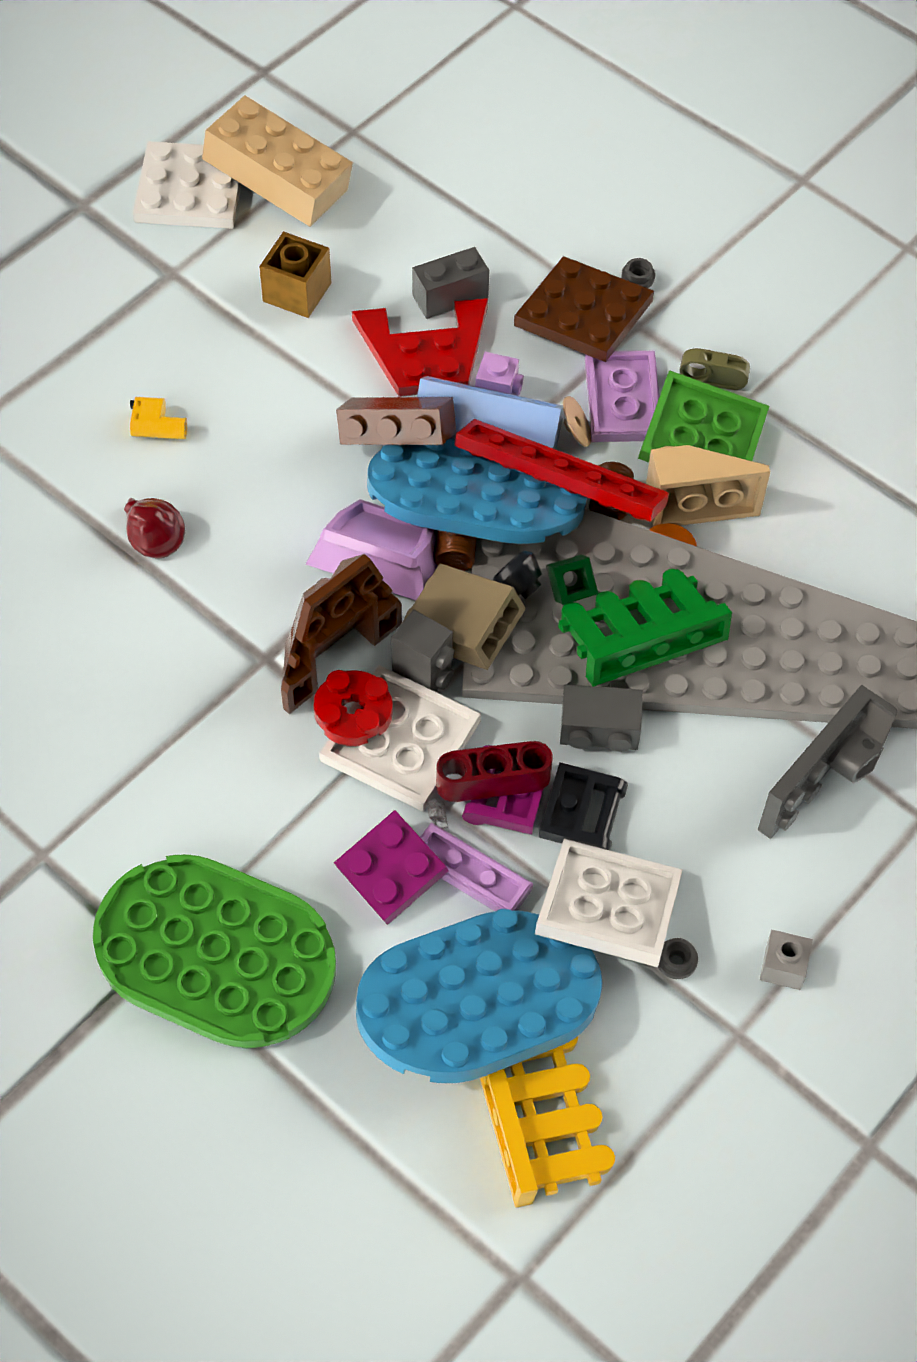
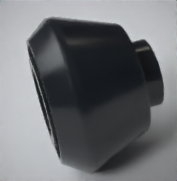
[493,550,542,599]

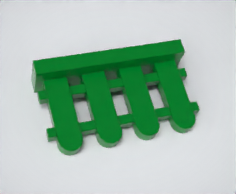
[558,569,732,687]

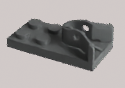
[758,685,898,839]

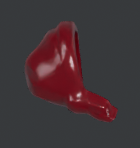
[124,498,185,559]

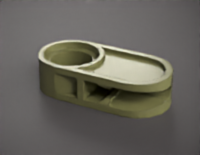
[679,348,750,390]

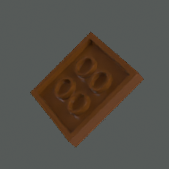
[514,256,654,362]

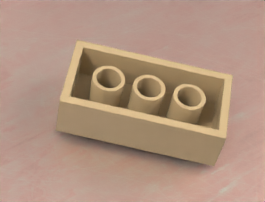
[202,95,353,227]

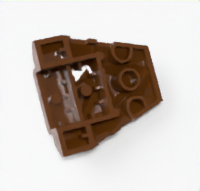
[281,554,402,714]

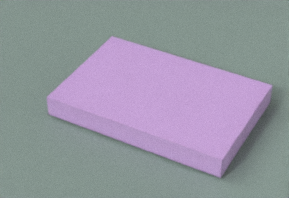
[585,351,660,442]

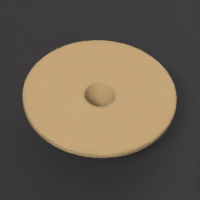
[563,396,591,447]

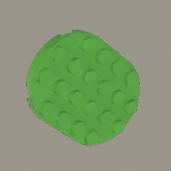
[93,854,336,1048]

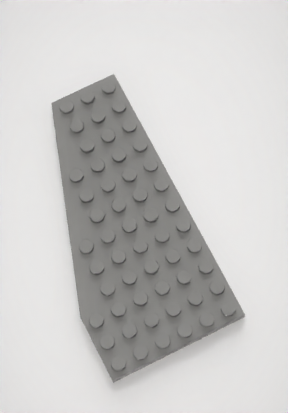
[462,509,917,729]

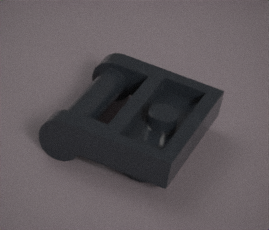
[539,762,628,850]

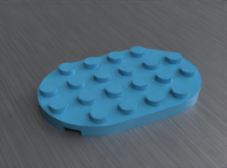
[367,438,587,544]
[356,909,602,1083]

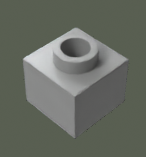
[759,929,813,990]

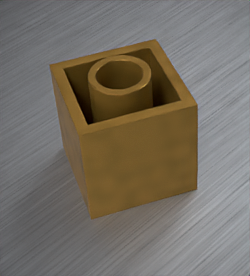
[259,231,331,318]

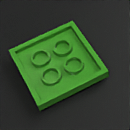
[637,370,770,462]

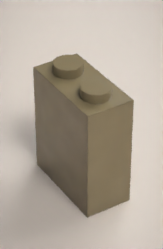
[401,564,526,670]

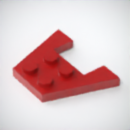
[352,298,488,397]

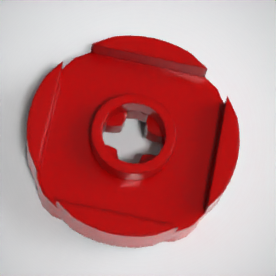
[313,670,393,746]

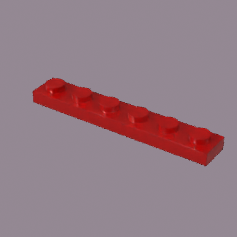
[455,419,669,522]

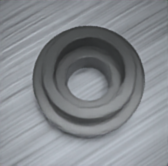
[621,258,655,288]
[658,938,698,979]

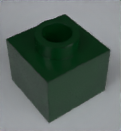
[546,555,599,605]

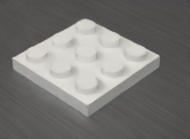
[133,141,241,229]
[319,665,481,812]
[535,839,682,967]

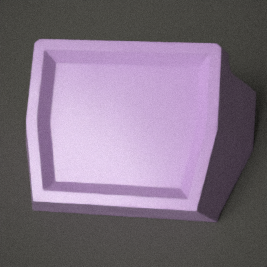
[306,499,438,600]

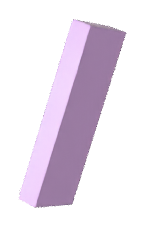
[420,823,533,911]

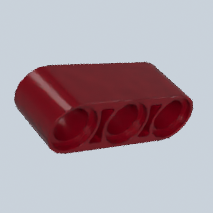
[436,741,553,802]

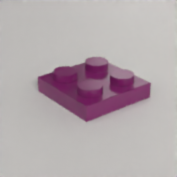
[334,810,449,925]

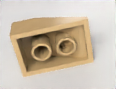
[646,445,770,526]

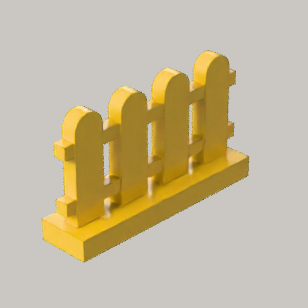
[480,1036,615,1208]

